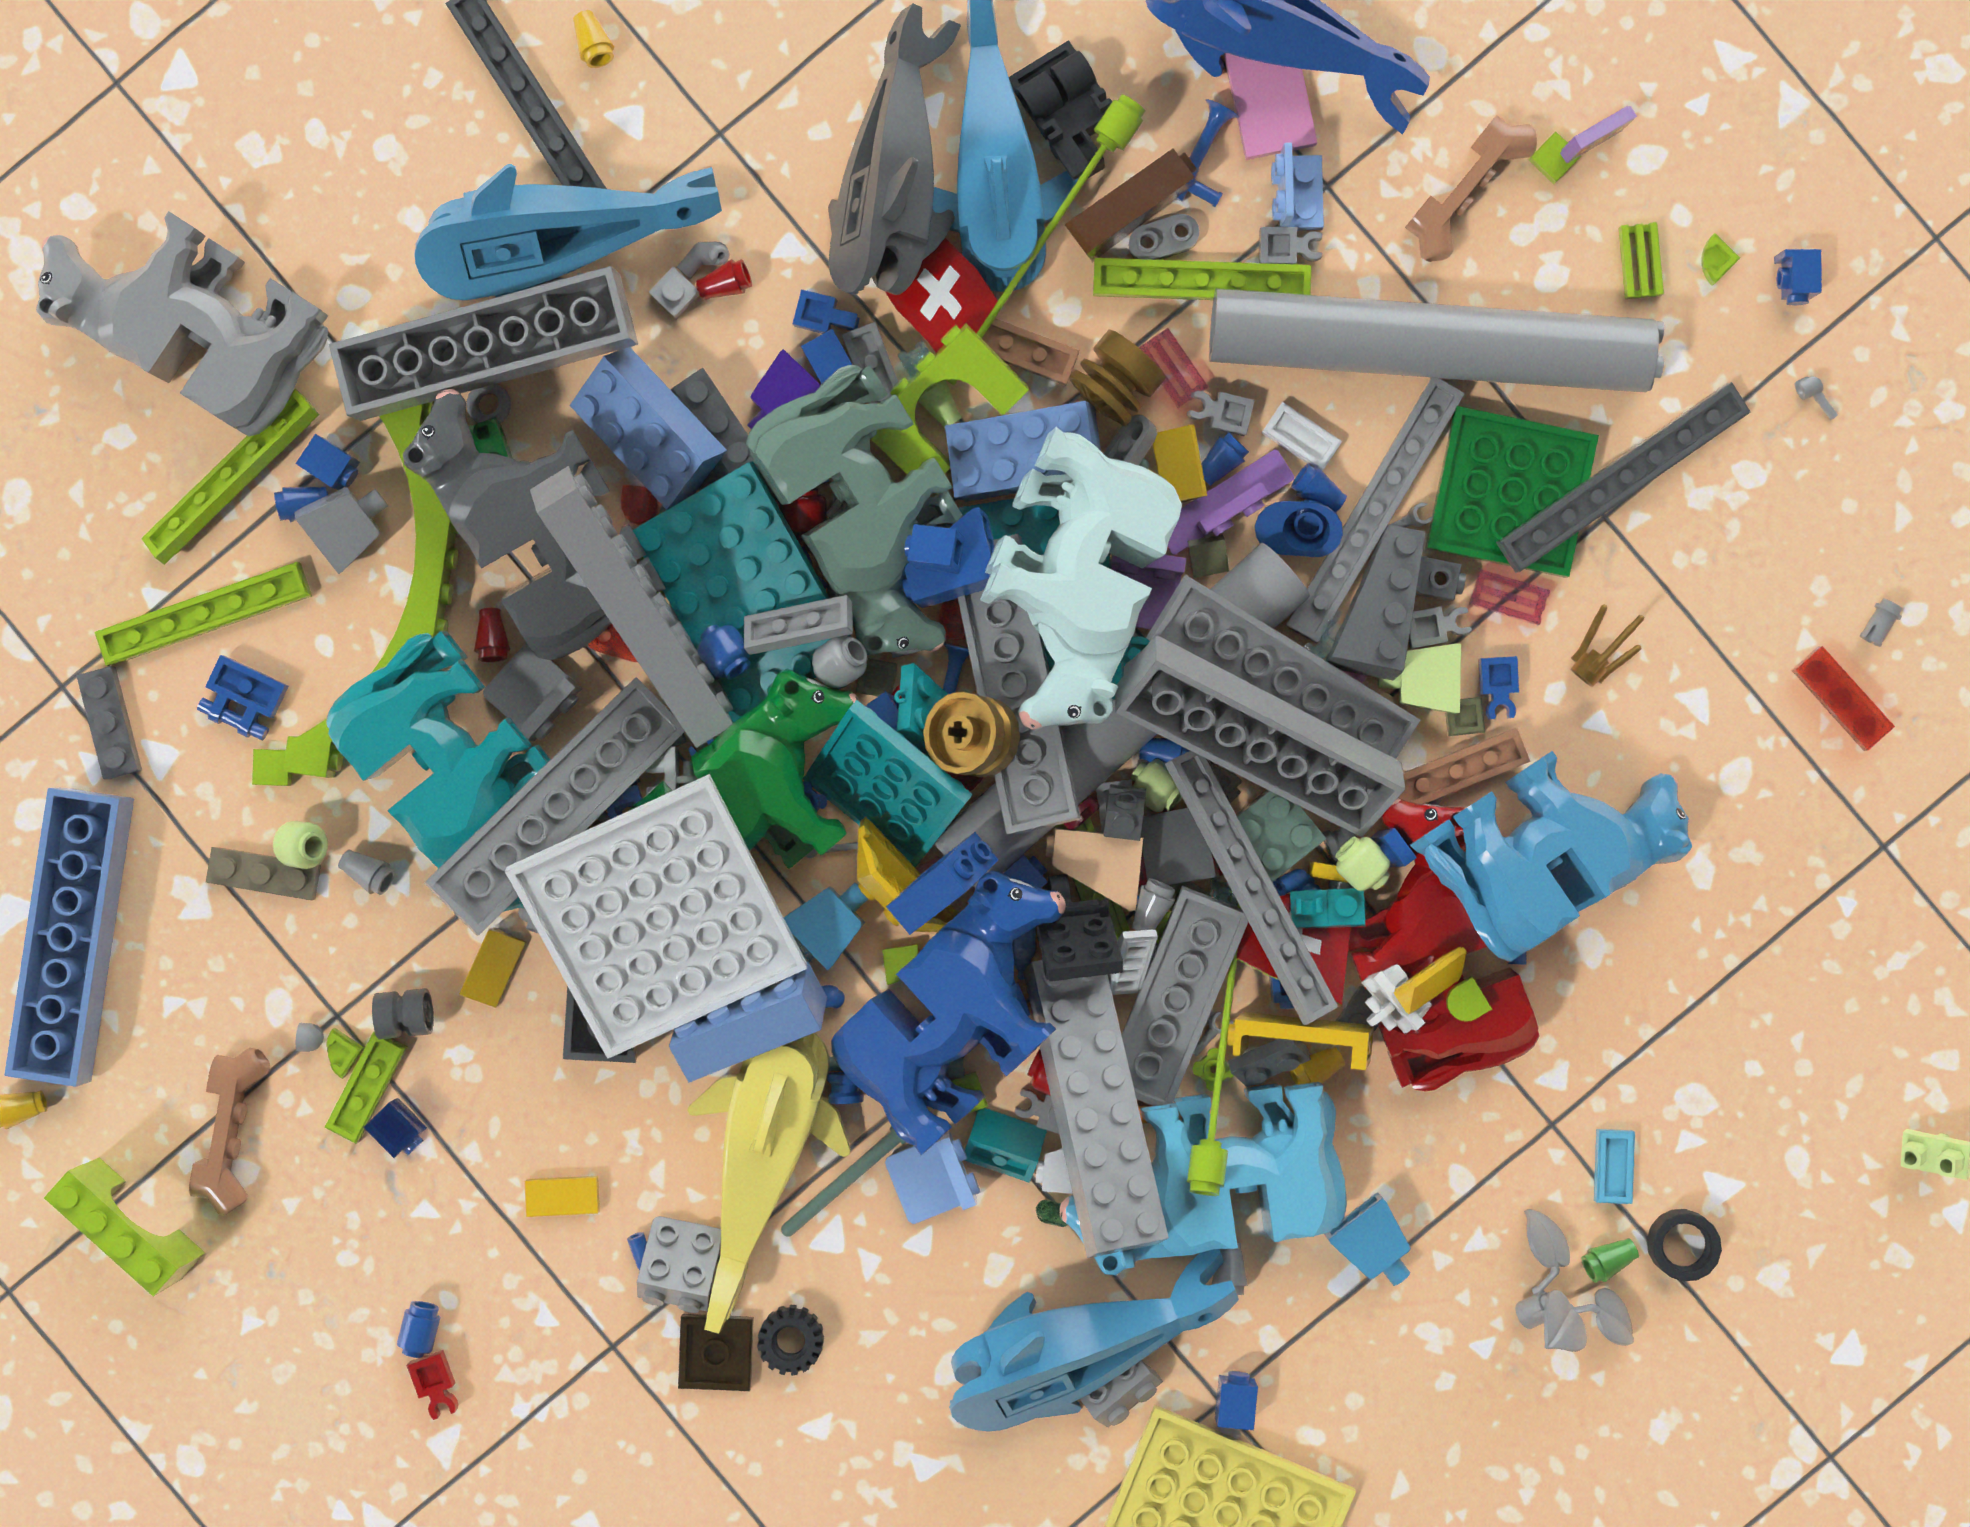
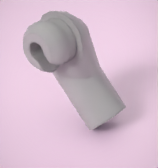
[677,241,730,279]

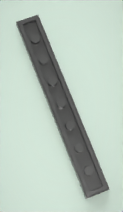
[445,0,607,189]
[1496,382,1751,573]

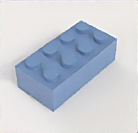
[569,347,727,510]
[945,401,1101,502]
[669,961,827,1083]

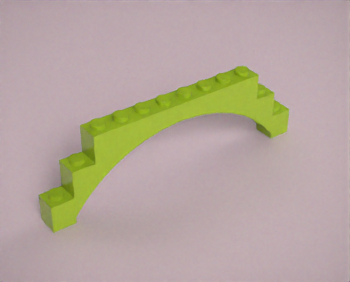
[283,401,459,778]

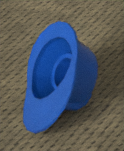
[1255,500,1343,557]

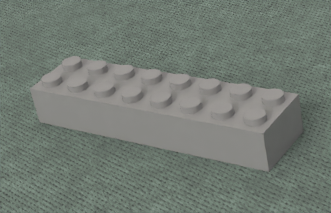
[329,266,639,421]
[530,466,734,748]
[1115,634,1405,837]
[1023,960,1169,1258]

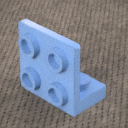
[1271,143,1324,231]

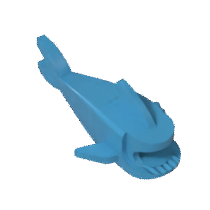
[933,0,1080,292]
[414,164,722,301]
[949,1249,1239,1432]

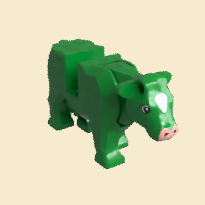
[629,669,860,869]

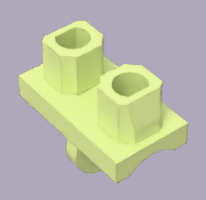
[1900,1129,1970,1180]

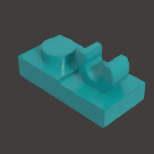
[1290,888,1366,929]

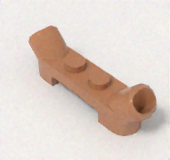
[1405,115,1537,262]
[189,1048,270,1215]

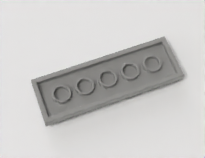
[1121,886,1248,1106]

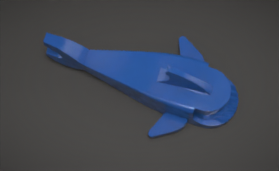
[1145,0,1430,135]

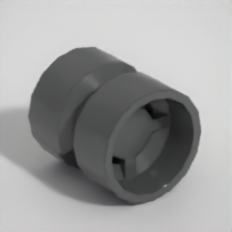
[372,988,434,1040]

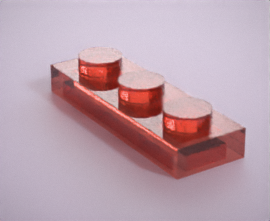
[1791,646,1895,751]

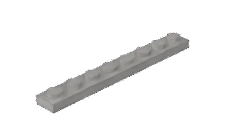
[1286,378,1465,643]
[1165,751,1338,1025]

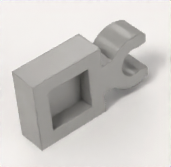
[1259,227,1323,264]
[1187,391,1255,436]
[1409,606,1472,649]
[1014,1089,1059,1134]

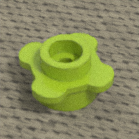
[1192,1048,1234,1091]

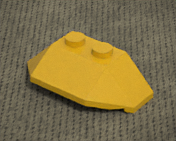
[857,816,959,932]

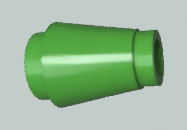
[1581,1238,1639,1283]

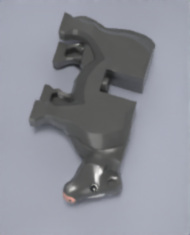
[403,389,666,660]

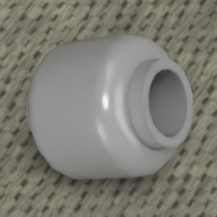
[812,635,867,689]

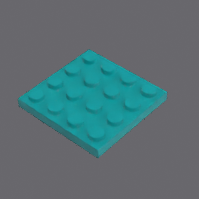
[803,700,973,868]

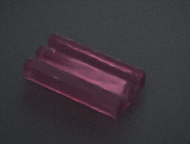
[1139,328,1209,409]
[1469,569,1551,626]

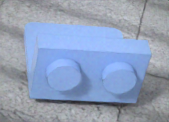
[885,1131,981,1224]

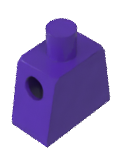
[747,349,821,429]

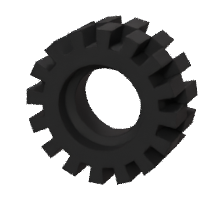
[757,1305,824,1376]

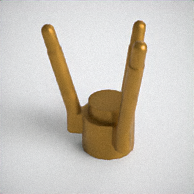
[1571,604,1644,687]

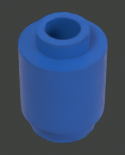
[396,1301,441,1358]

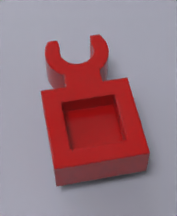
[406,1350,458,1420]

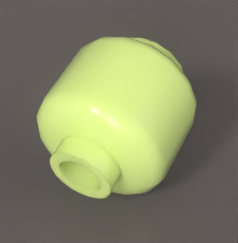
[1131,759,1182,812]
[273,820,328,869]
[1335,837,1390,891]

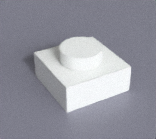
[649,266,699,319]

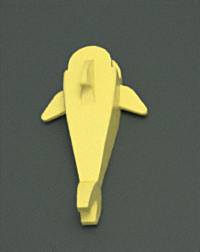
[687,1033,851,1334]

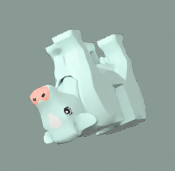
[980,427,1182,730]

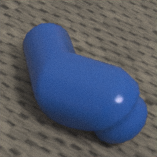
[1273,869,1321,896]

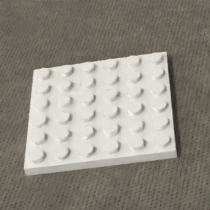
[505,774,807,1059]

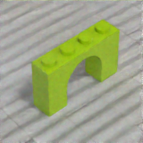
[871,323,1029,474]
[44,1157,205,1297]

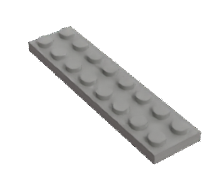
[958,534,1081,836]
[1146,574,1421,759]
[424,677,685,936]

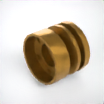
[1069,329,1166,427]

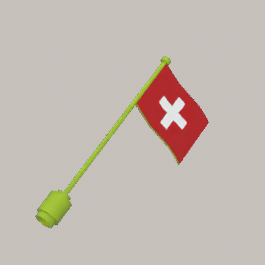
[885,94,1146,386]
[1187,894,1351,1196]

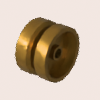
[923,692,1020,778]

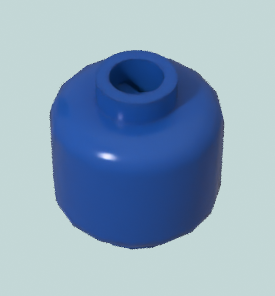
[697,625,751,680]

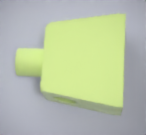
[1378,644,1462,714]

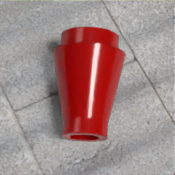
[696,259,752,301]
[474,607,510,662]

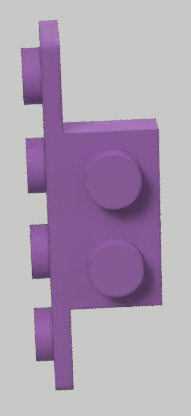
[1168,449,1295,555]

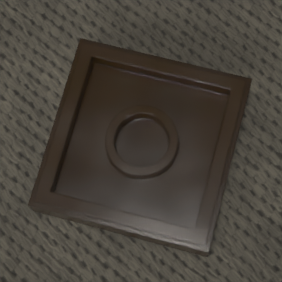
[678,1314,754,1391]

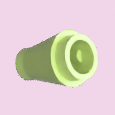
[918,380,962,429]

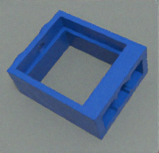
[886,832,998,935]

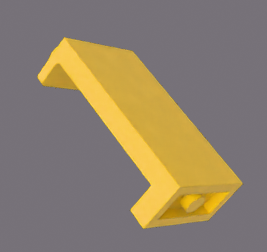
[1227,1012,1374,1070]

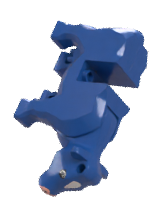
[831,871,1066,1156]

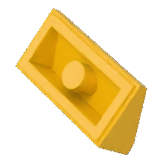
[1153,424,1207,503]
[459,927,526,1008]
[1393,947,1466,1014]

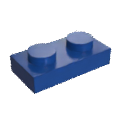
[1370,828,1417,868]

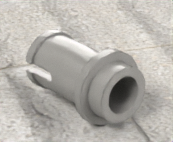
[1859,598,1903,647]

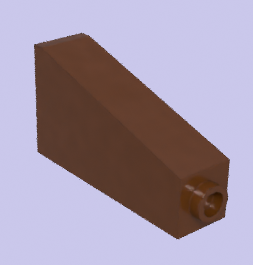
[1065,148,1197,263]

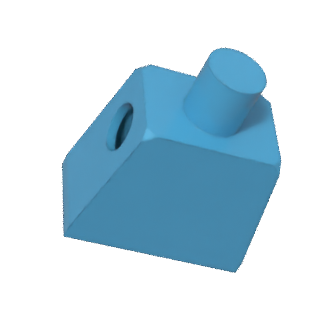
[783,882,868,971]
[1324,1192,1411,1286]

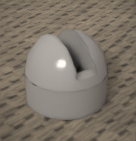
[295,1023,324,1052]

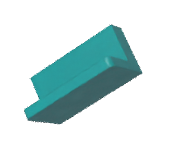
[964,1108,1047,1183]

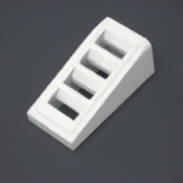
[1108,930,1158,995]

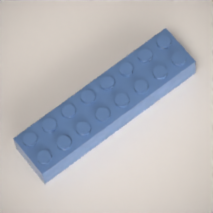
[4,787,134,1087]

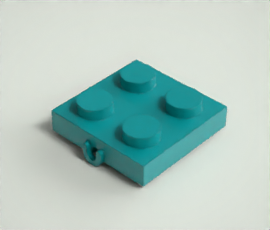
[894,663,948,757]

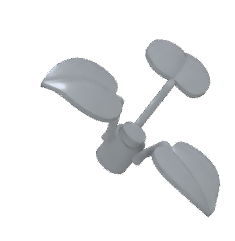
[1515,1209,1634,1352]

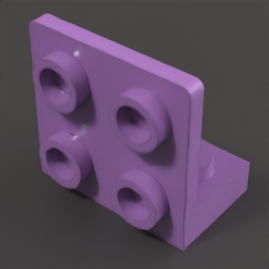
[1111,555,1186,630]

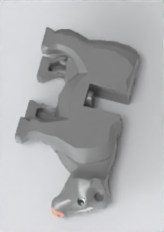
[36,211,328,437]

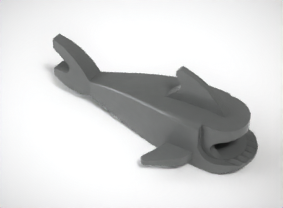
[828,3,961,295]

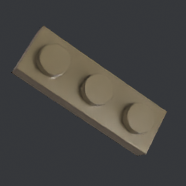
[205,847,321,901]

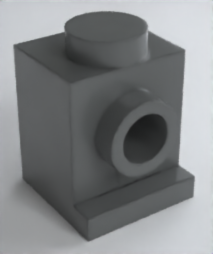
[1416,556,1466,602]
[1104,784,1146,841]

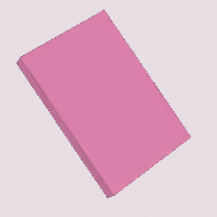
[1224,53,1317,160]

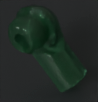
[1035,1199,1068,1227]

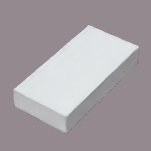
[1262,402,1342,471]

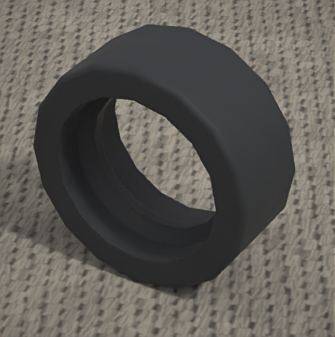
[1647,1209,1722,1282]

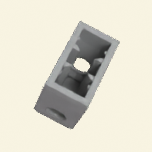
[294,487,388,574]

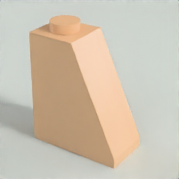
[1045,828,1143,911]

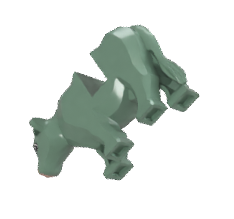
[746,364,963,655]

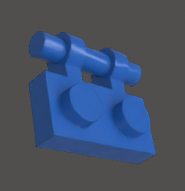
[197,655,289,741]

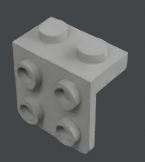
[483,643,583,742]
[637,1216,721,1313]
[1080,1360,1163,1428]

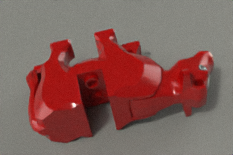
[1349,798,1540,1092]

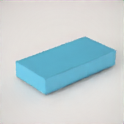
[1594,1129,1635,1204]

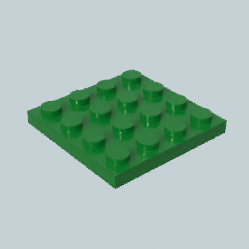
[1425,406,1599,578]

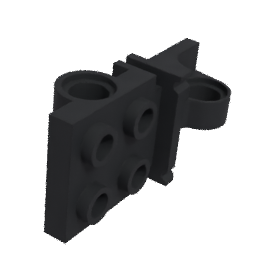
[1009,40,1112,181]
[1036,874,1123,982]

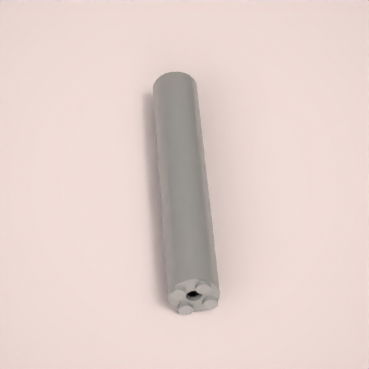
[1209,288,1664,393]
[934,543,1310,888]

